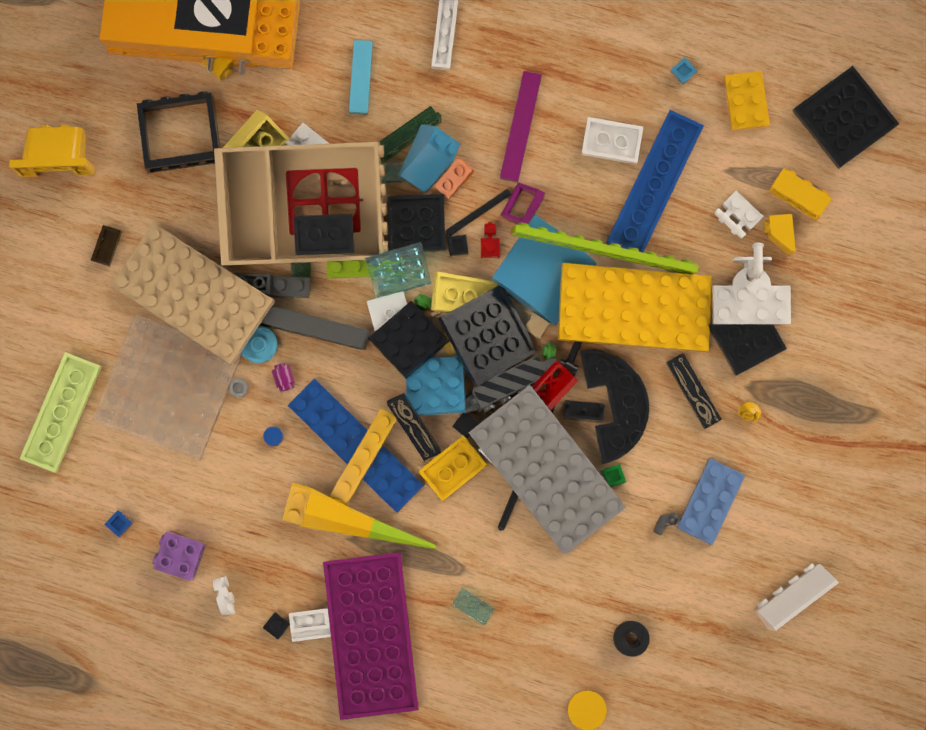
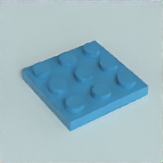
[406,356,466,416]

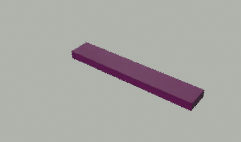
[500,71,542,183]

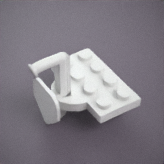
[712,243,791,325]

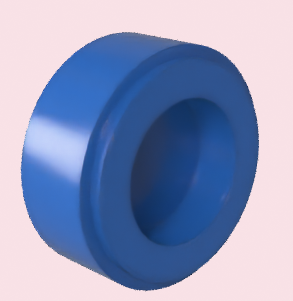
[263,427,283,446]

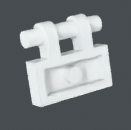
[714,191,764,239]

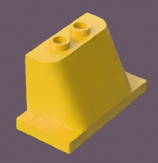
[9,124,95,177]

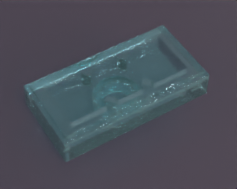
[452,588,495,626]

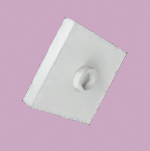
[367,291,407,331]

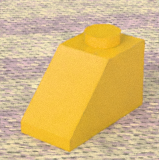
[764,214,796,255]

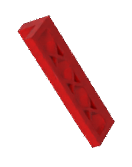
[532,360,578,411]

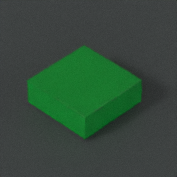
[601,464,626,487]

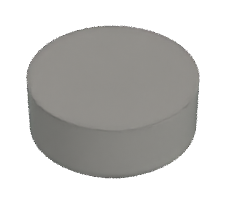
[229,378,249,398]

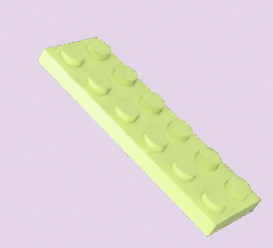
[20,352,102,473]

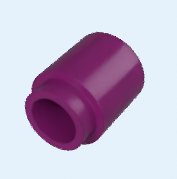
[272,363,295,392]

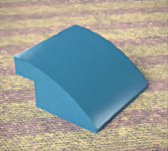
[492,215,597,326]

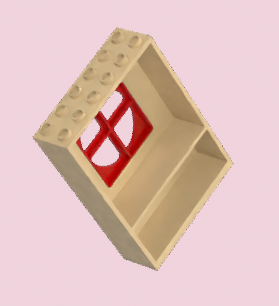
[214,142,389,265]

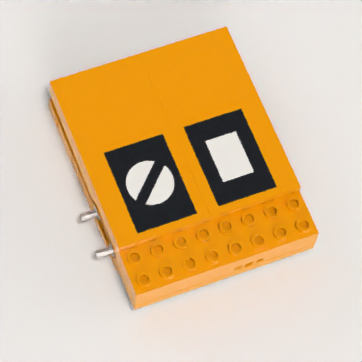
[99,0,301,75]

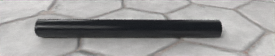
[445,189,511,236]

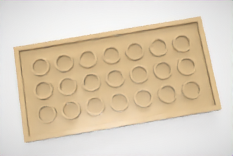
[111,223,275,365]

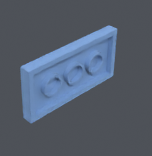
[677,458,745,545]

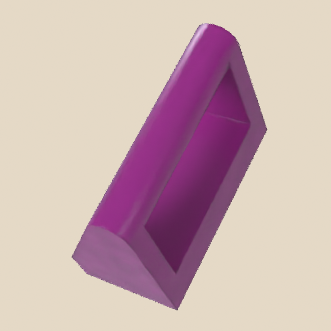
[500,183,545,225]

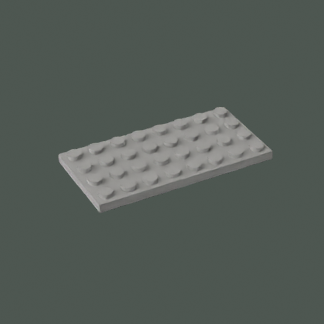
[469,385,626,555]

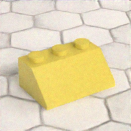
[223,110,290,148]

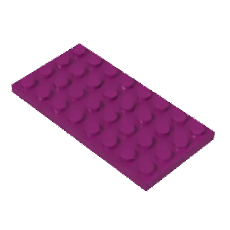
[323,552,419,720]

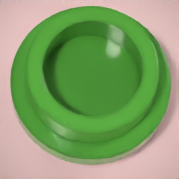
[414,294,432,311]
[542,342,556,360]

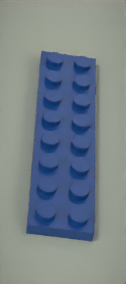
[606,110,704,253]
[287,378,424,513]

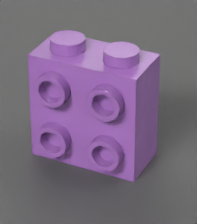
[152,531,206,581]

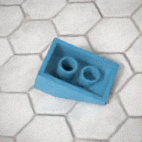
[398,125,460,193]

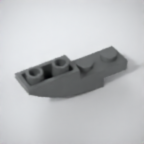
[234,273,311,299]

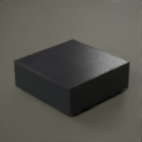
[447,235,469,256]
[452,413,479,439]

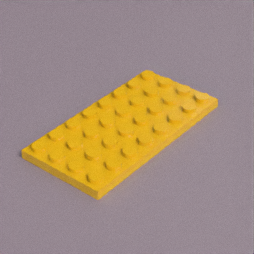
[558,263,712,352]

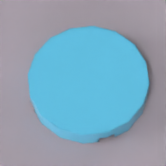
[241,326,278,364]

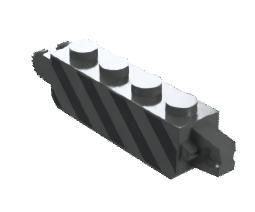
[465,357,557,414]

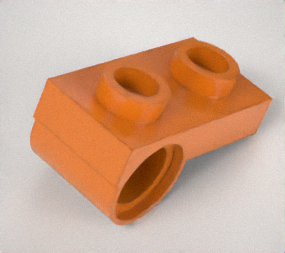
[434,158,474,199]

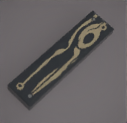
[666,353,722,429]
[387,393,441,461]

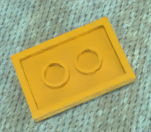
[724,71,770,131]
[418,435,488,502]

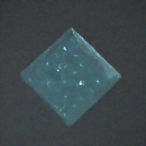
[365,242,432,298]

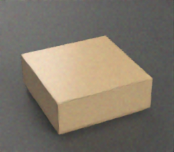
[525,313,550,340]

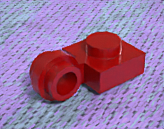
[481,222,500,258]

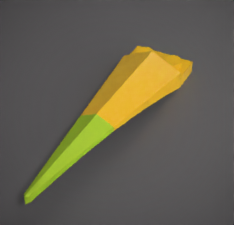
[282,483,436,549]

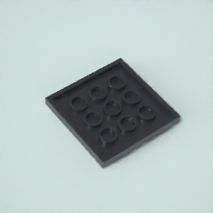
[792,66,899,169]
[438,285,538,387]

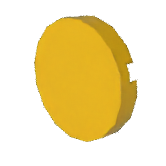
[567,690,607,730]

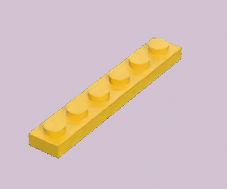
[329,408,397,506]

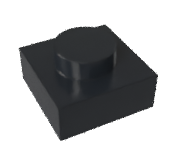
[263,612,290,640]

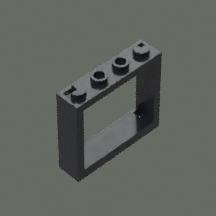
[136,91,221,173]

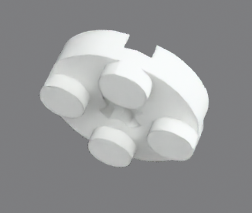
[213,576,235,617]

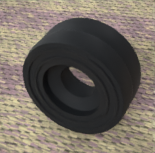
[613,621,650,657]

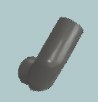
[653,512,680,536]

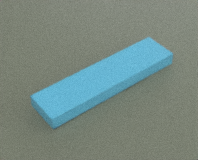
[349,40,373,115]

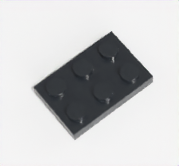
[293,214,354,255]

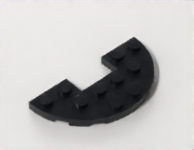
[580,350,649,465]

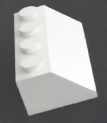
[754,563,839,631]

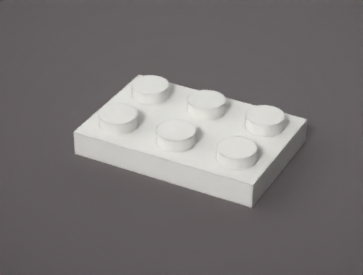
[581,117,643,165]

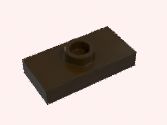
[91,225,122,267]

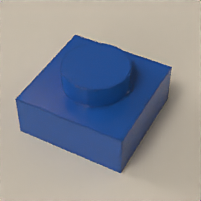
[104,510,133,538]

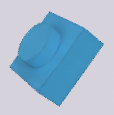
[670,58,697,85]

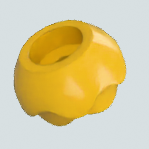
[738,402,762,422]

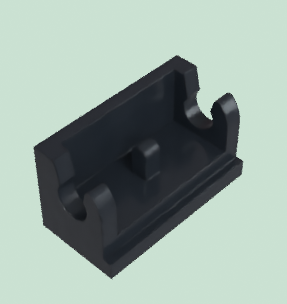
[564,400,605,423]

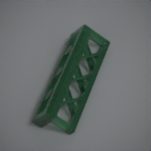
[379,106,442,165]

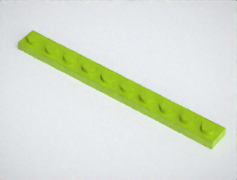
[510,223,699,274]

